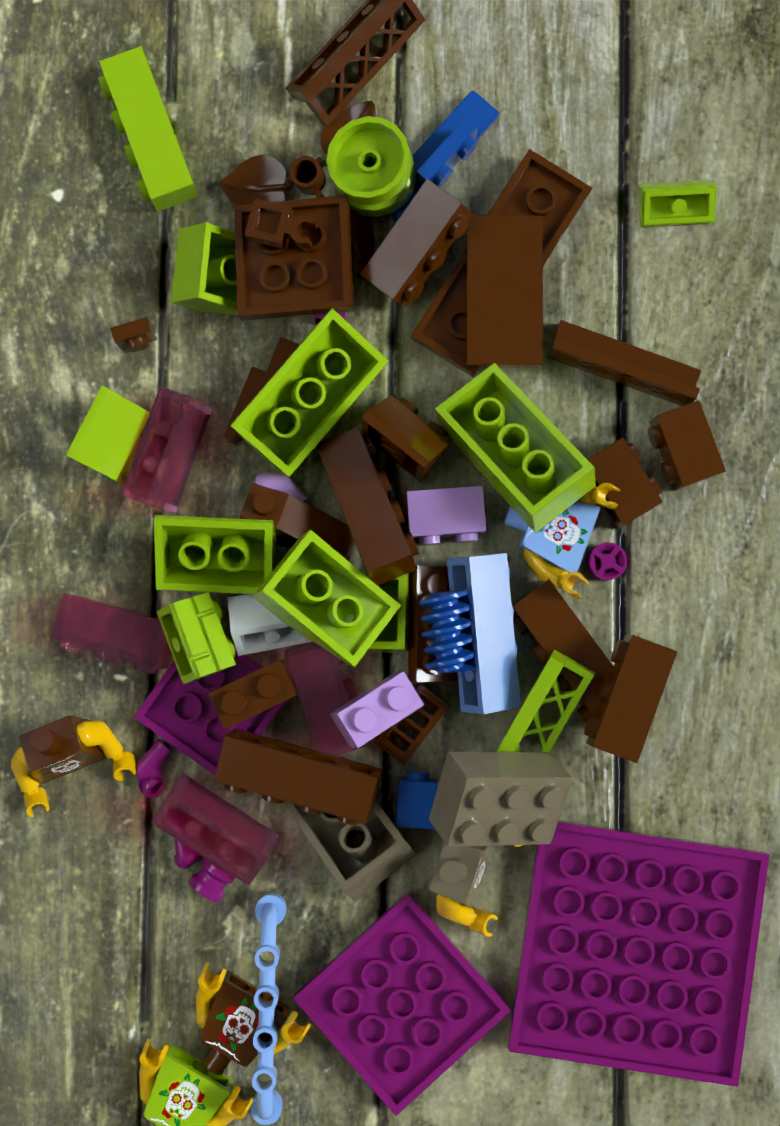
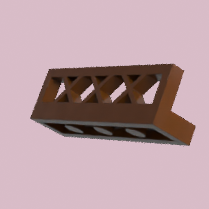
[285,0,425,126]
[547,320,701,406]

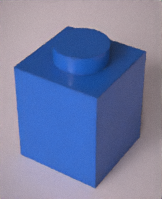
[395,770,438,830]

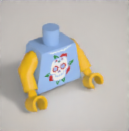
[504,483,620,599]

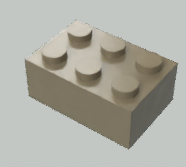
[429,752,572,847]

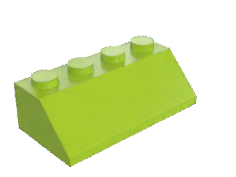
[230,308,389,477]

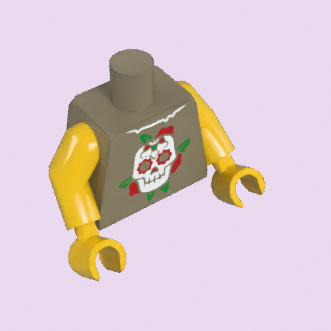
[429,843,522,937]

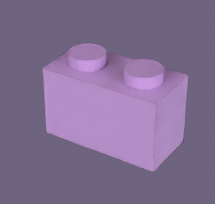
[406,485,487,546]
[330,671,424,748]

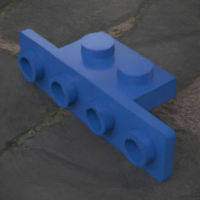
[391,91,499,220]

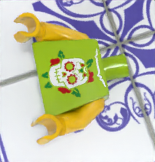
[139,1039,254,1126]

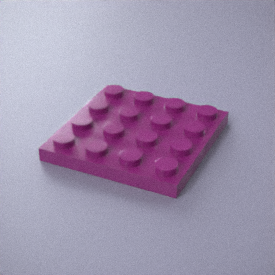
[293,891,511,1116]

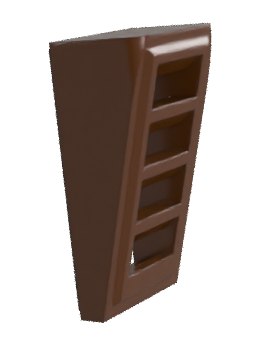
[374,682,450,765]

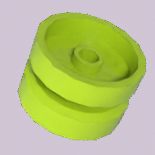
[326,116,416,217]

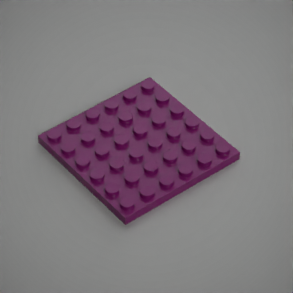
[507,820,770,1087]

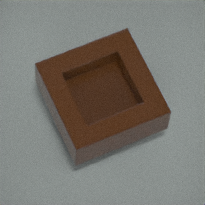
[110,317,157,352]

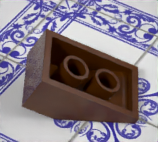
[361,395,450,483]

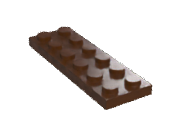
[410,149,592,378]

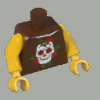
[11,716,136,817]
[196,962,311,1075]

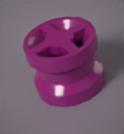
[585,542,627,581]
[188,855,237,903]

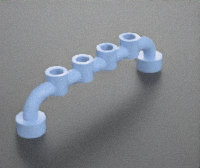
[250,892,287,1125]

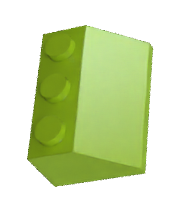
[154,515,277,594]

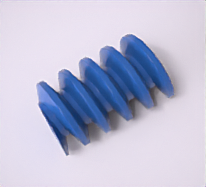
[419,590,476,673]

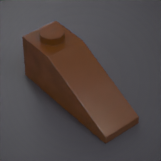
[240,483,355,561]

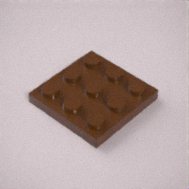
[234,195,354,321]

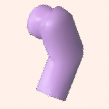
[253,472,309,502]

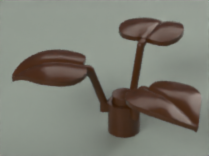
[220,101,378,277]

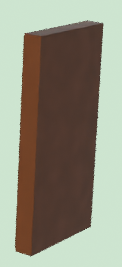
[466,215,543,368]

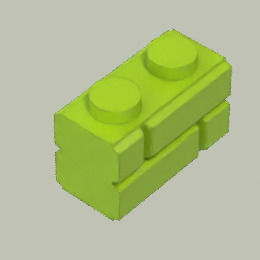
[156,592,236,684]

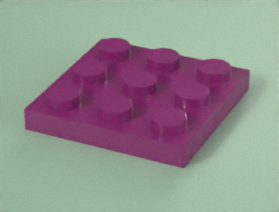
[134,648,286,775]

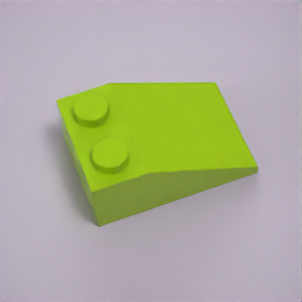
[252,530,401,667]

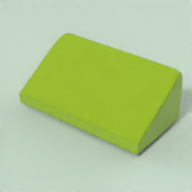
[638,180,717,227]

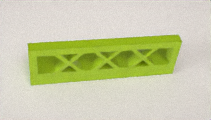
[496,649,595,752]

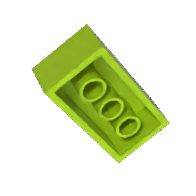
[435,363,596,533]

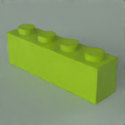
[98,46,199,212]

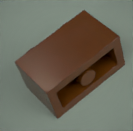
[648,400,726,491]
[587,438,663,529]
[208,659,299,730]

